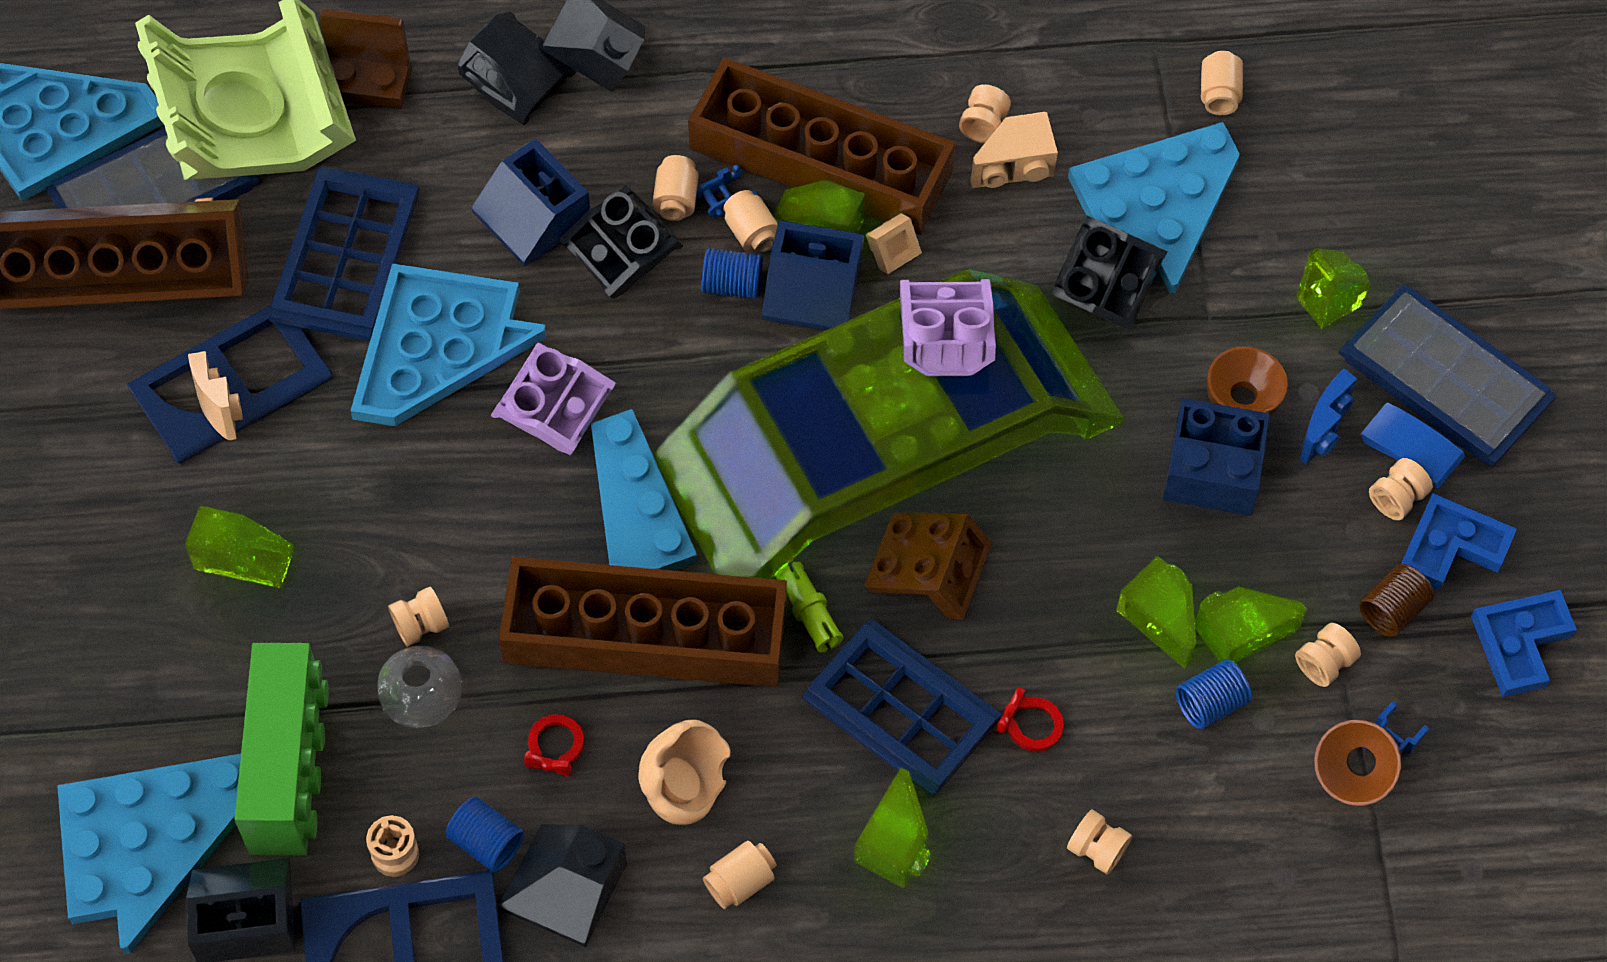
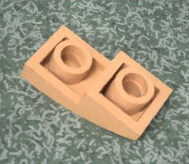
[188,351,243,440]

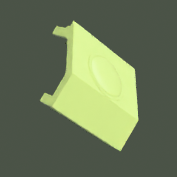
[135,0,356,180]

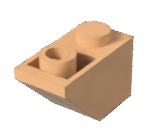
[971,112,1058,188]

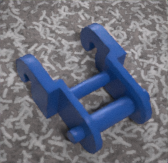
[696,164,759,218]
[1362,701,1430,754]

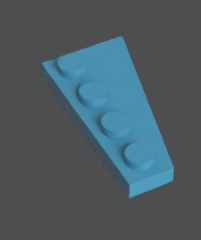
[591,409,697,571]

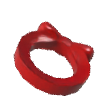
[997,687,1064,752]
[524,714,584,777]

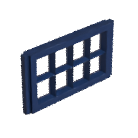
[269,166,419,342]

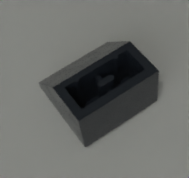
[186,858,296,962]

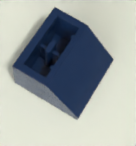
[472,138,590,267]
[762,220,864,334]
[1163,398,1270,516]

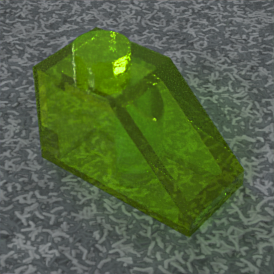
[773,180,865,234]
[1296,248,1371,329]
[185,505,295,588]
[1116,556,1196,669]
[1194,586,1307,664]
[854,767,931,888]

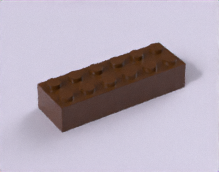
[688,57,956,235]
[0,199,249,309]
[499,557,787,687]

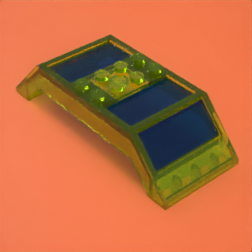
[652,268,1124,579]

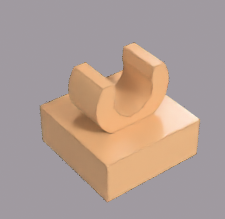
[866,213,922,274]

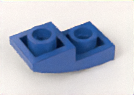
[1299,368,1357,465]
[1361,402,1465,489]

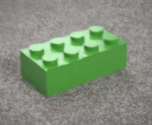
[235,643,329,856]

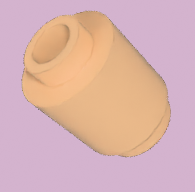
[1201,51,1243,115]
[652,155,699,221]
[723,190,778,254]
[703,840,777,909]

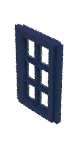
[802,618,1002,798]

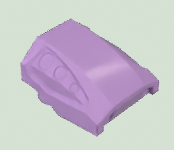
[900,279,996,376]
[491,342,616,455]

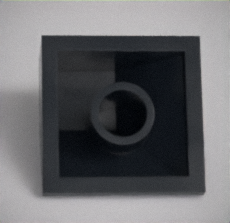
[540,0,646,92]
[498,824,627,947]

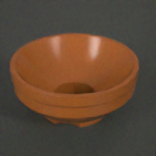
[1207,347,1288,416]
[1314,719,1402,806]

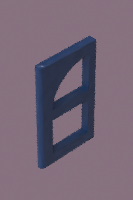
[127,305,333,464]
[299,870,503,962]

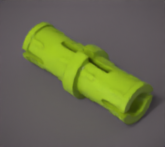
[776,562,844,653]

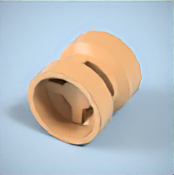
[959,85,1011,143]
[1369,458,1433,520]
[388,586,449,647]
[1295,623,1361,687]
[1067,809,1133,875]
[366,815,419,877]

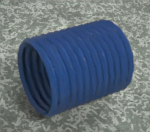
[701,248,763,300]
[1175,659,1252,730]
[446,796,524,872]

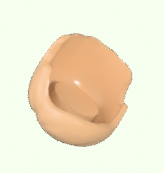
[638,720,731,825]

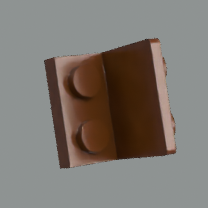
[319,9,412,109]
[864,512,992,620]

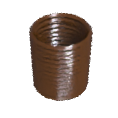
[1359,564,1434,637]

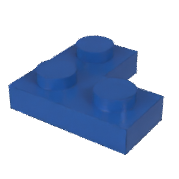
[1401,493,1517,591]
[1471,590,1577,698]

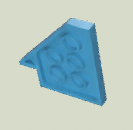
[0,63,164,202]
[1068,122,1240,294]
[351,264,546,426]
[57,754,241,954]

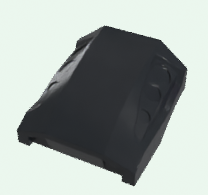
[458,12,576,125]
[559,185,683,299]
[1051,215,1168,330]

